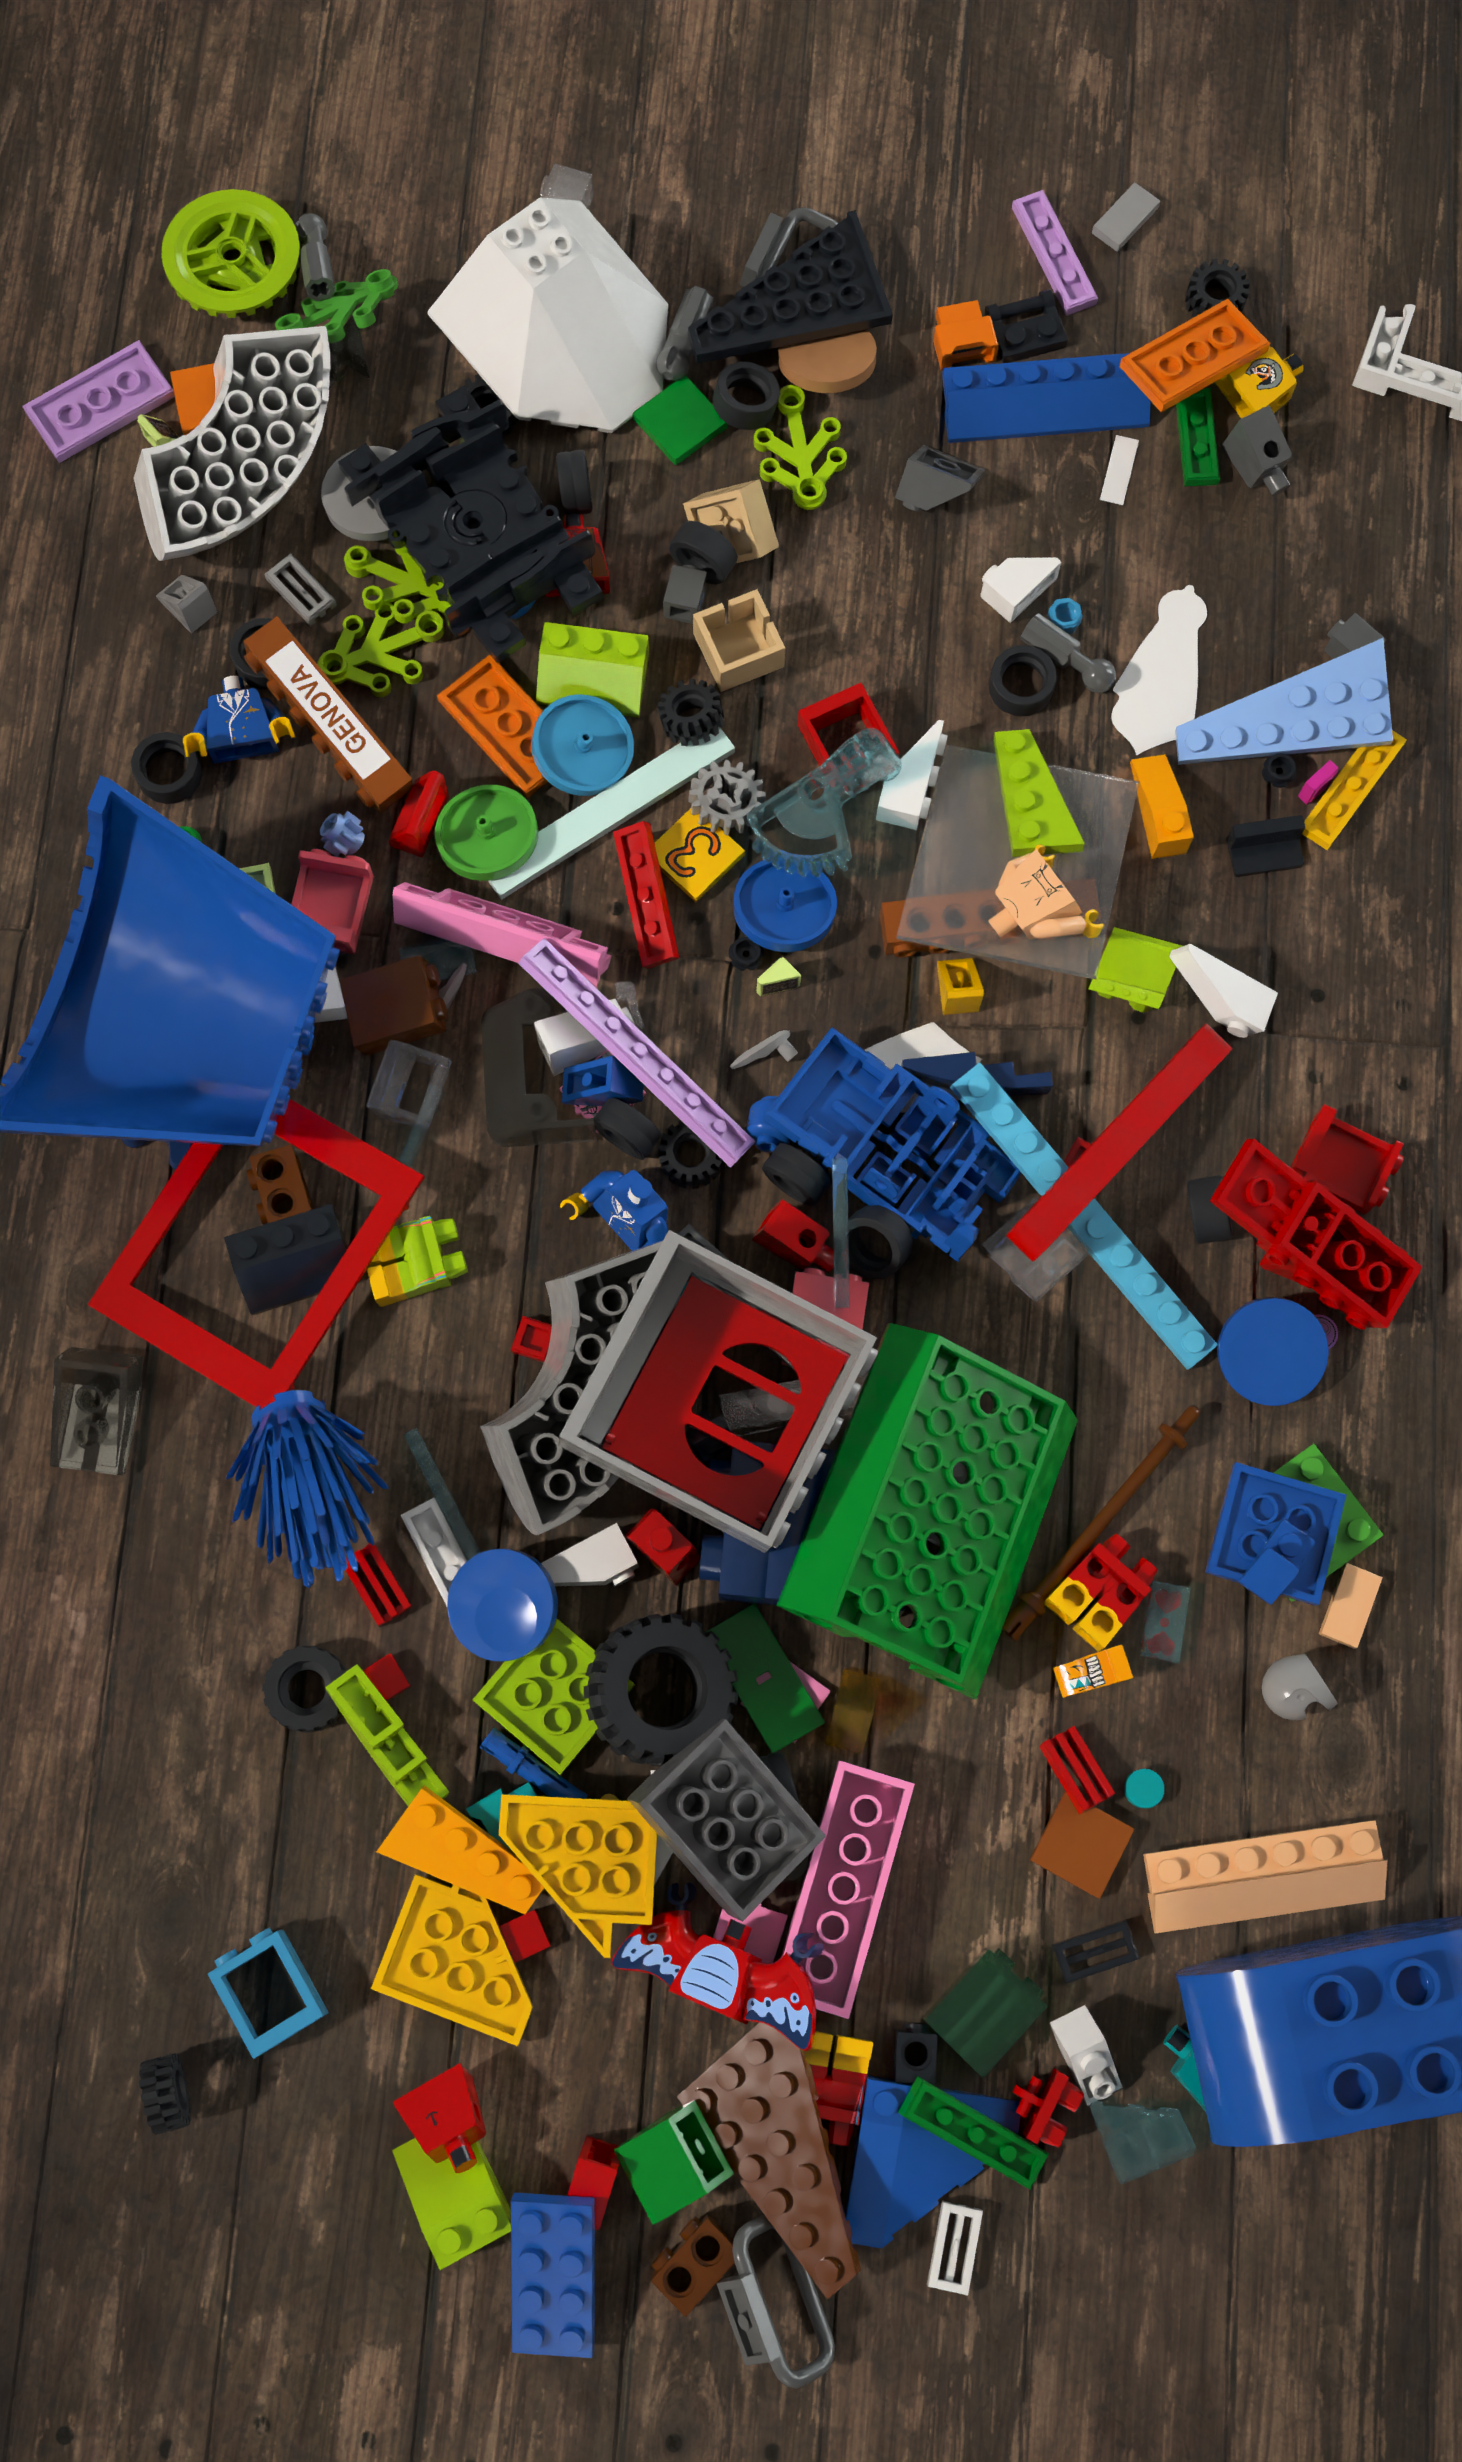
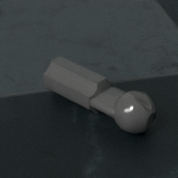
[295,213,336,302]
[656,286,714,381]
[1020,613,1116,693]

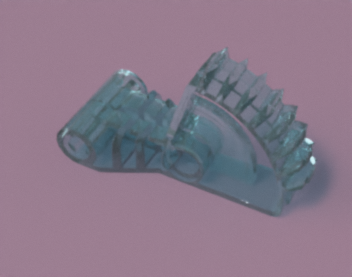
[747,728,902,878]

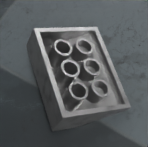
[627,1719,826,1922]

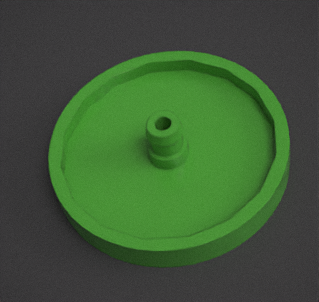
[435,785,539,881]

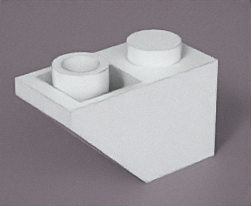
[1050,2005,1123,2106]

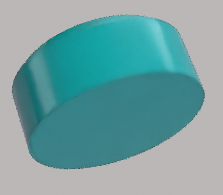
[1124,1769,1164,1808]

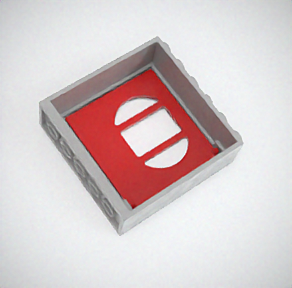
[559,1230,878,1553]

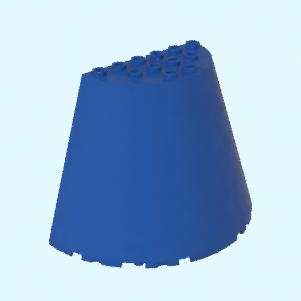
[0,775,340,1147]

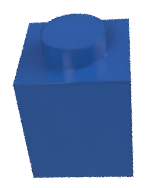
[561,1056,644,1106]

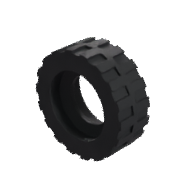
[262,1645,347,1732]

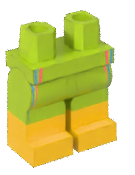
[367,1216,468,1307]

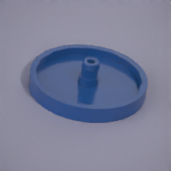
[733,857,837,952]
[1217,1297,1329,1406]
[447,1548,558,1662]

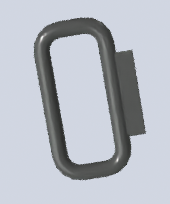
[740,207,838,287]
[716,2214,835,2389]

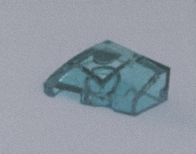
[1090,2101,1196,2185]

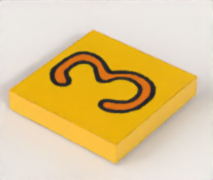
[655,808,745,902]

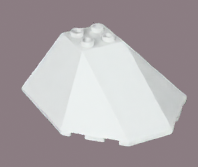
[427,197,668,433]

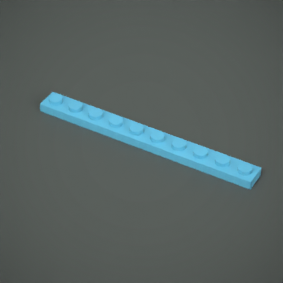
[950,1062,1218,1370]

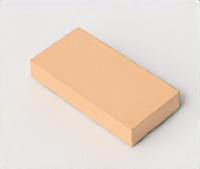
[1319,1563,1383,1649]

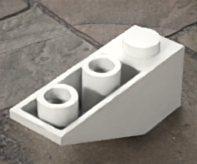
[876,720,948,830]

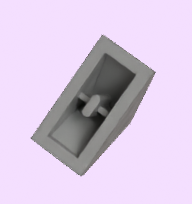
[156,575,217,634]

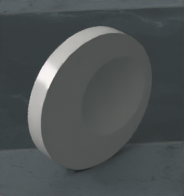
[321,446,397,541]

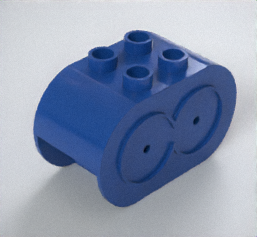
[1175,1916,1462,2147]

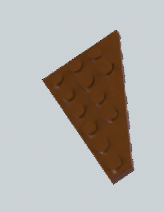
[677,2023,861,2300]

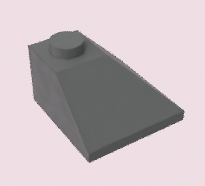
[895,445,986,511]

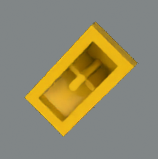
[937,958,984,1015]

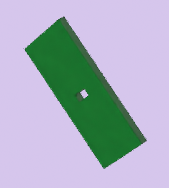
[706,1603,825,1753]

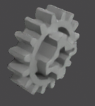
[688,759,766,835]

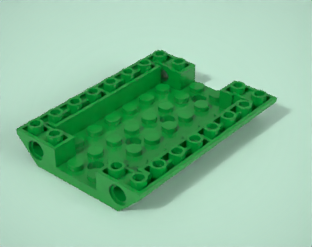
[776,1323,1078,1699]

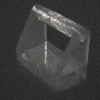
[366,1040,452,1128]

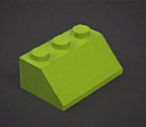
[536,622,649,718]

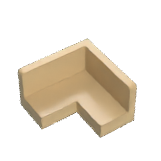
[683,479,779,563]

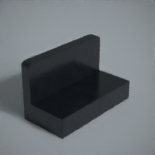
[1226,815,1306,877]

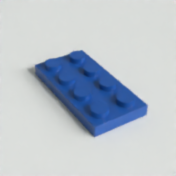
[511,2192,595,2358]

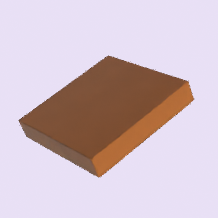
[1029,1791,1135,1899]

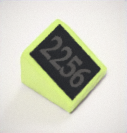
[137,414,179,447]
[757,957,801,996]

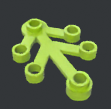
[754,385,847,510]
[344,545,451,624]
[317,603,445,697]

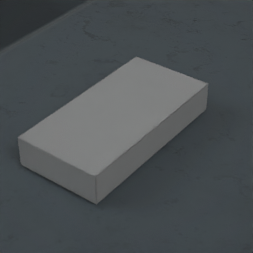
[1092,182,1160,252]

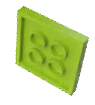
[473,1618,635,1775]

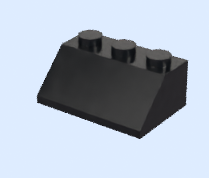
[224,1204,348,1315]

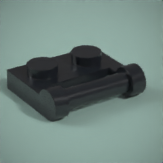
[985,289,1068,363]

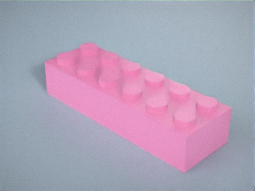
[781,1761,915,2019]

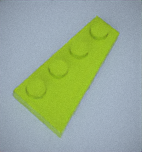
[993,729,1085,857]

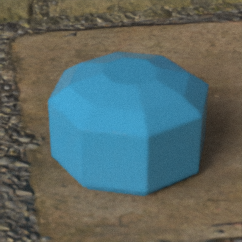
[1047,598,1083,634]

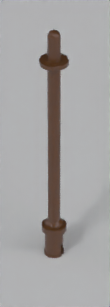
[1002,1405,1200,1642]

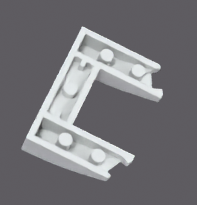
[1352,304,1462,421]

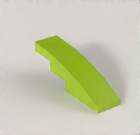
[326,1664,449,1806]

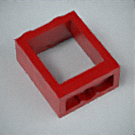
[797,682,900,795]

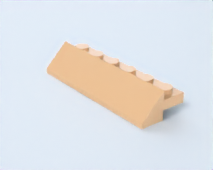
[1143,1820,1387,1933]

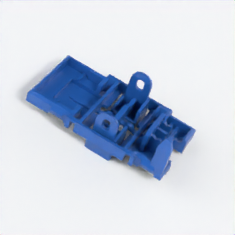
[763,1027,1022,1262]

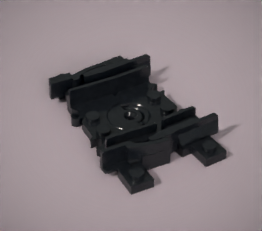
[338,385,604,664]

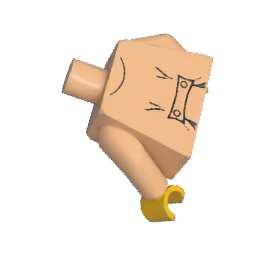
[988,844,1104,940]

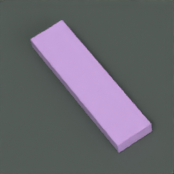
[1012,190,1098,316]

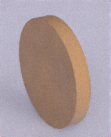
[779,329,877,393]

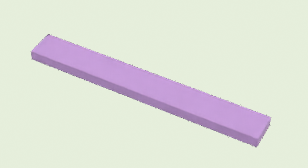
[518,938,756,1168]

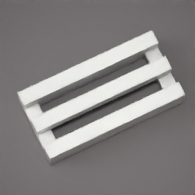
[927,2200,983,2295]

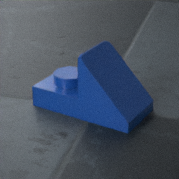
[1238,1519,1316,1605]

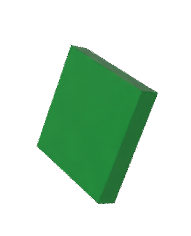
[633,375,728,466]

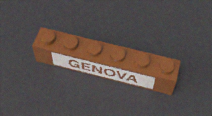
[243,616,413,814]

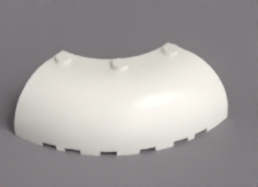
[134,326,330,561]

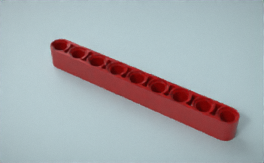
[1006,1023,1233,1262]

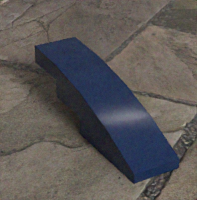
[901,1052,1053,1096]

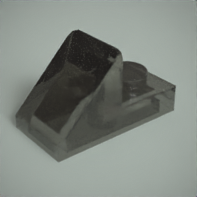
[329,315,370,389]

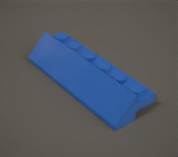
[942,353,1151,443]

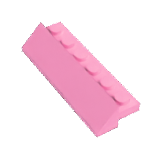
[392,882,612,988]

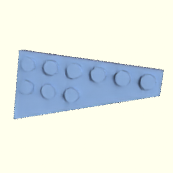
[1175,638,1393,765]

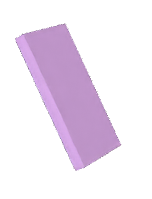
[22,340,175,463]

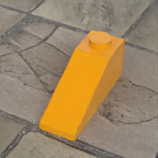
[1130,754,1194,859]

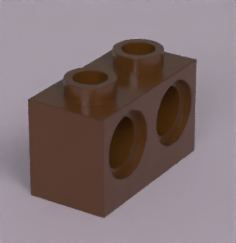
[246,1144,314,1225]
[651,2213,734,2317]

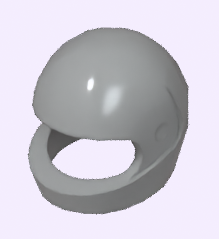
[1261,1653,1338,1721]

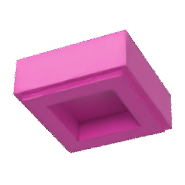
[1298,760,1339,805]

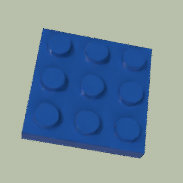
[1205,1462,1346,1606]

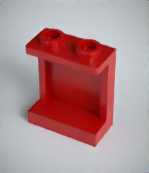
[1290,1104,1404,1214]

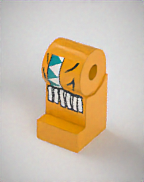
[1053,1644,1133,1698]

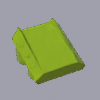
[1089,927,1183,1013]

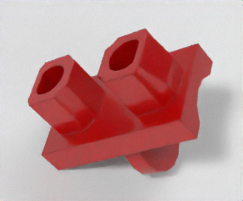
[1012,2068,1084,2147]

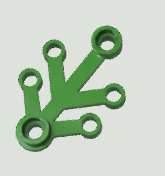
[275,269,399,343]

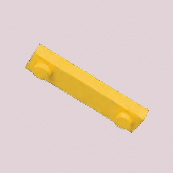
[1302,730,1407,851]

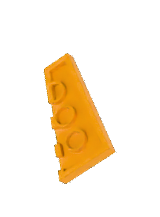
[376,1786,544,1914]

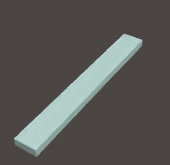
[488,727,735,900]

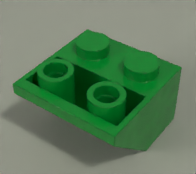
[614,2100,734,2225]

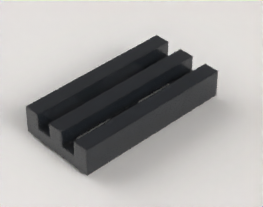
[1051,1920,1140,1984]

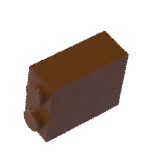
[340,955,448,1056]

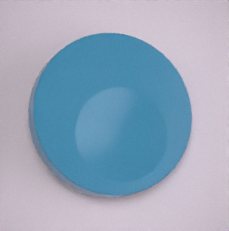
[531,694,634,796]

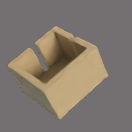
[693,589,785,692]

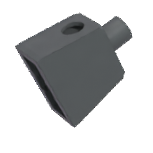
[1221,405,1292,497]

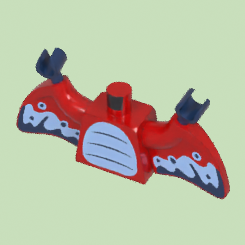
[611,1882,824,2051]

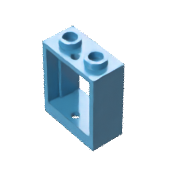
[208,1927,329,2059]

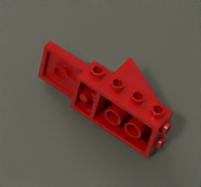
[1210,1139,1423,1330]

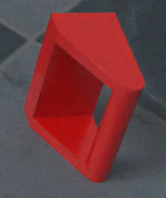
[388,771,449,858]

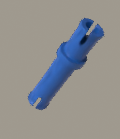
[480,1727,588,1799]

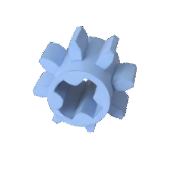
[320,811,365,857]

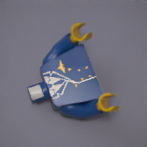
[183,676,295,764]
[560,1169,668,1251]

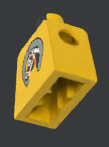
[1215,346,1304,419]

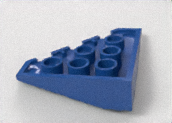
[845,2075,1021,2249]

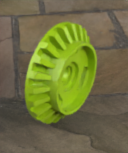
[162,189,301,318]

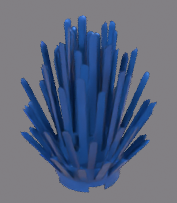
[226,1390,389,1588]

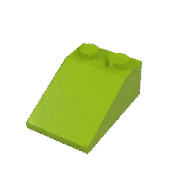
[392,2138,511,2270]

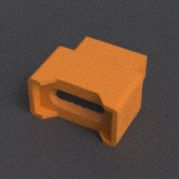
[933,300,999,372]

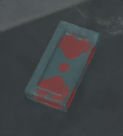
[1140,1581,1191,1664]

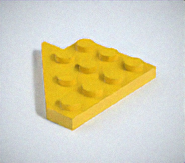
[499,1794,657,1958]
[371,1874,533,2046]

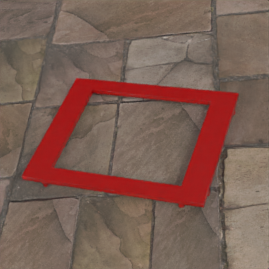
[88,1099,425,1409]

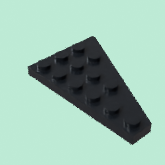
[688,210,893,364]

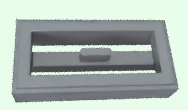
[264,553,337,627]

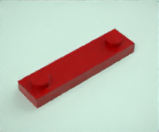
[613,821,680,969]

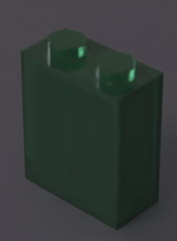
[922,1947,1048,2078]

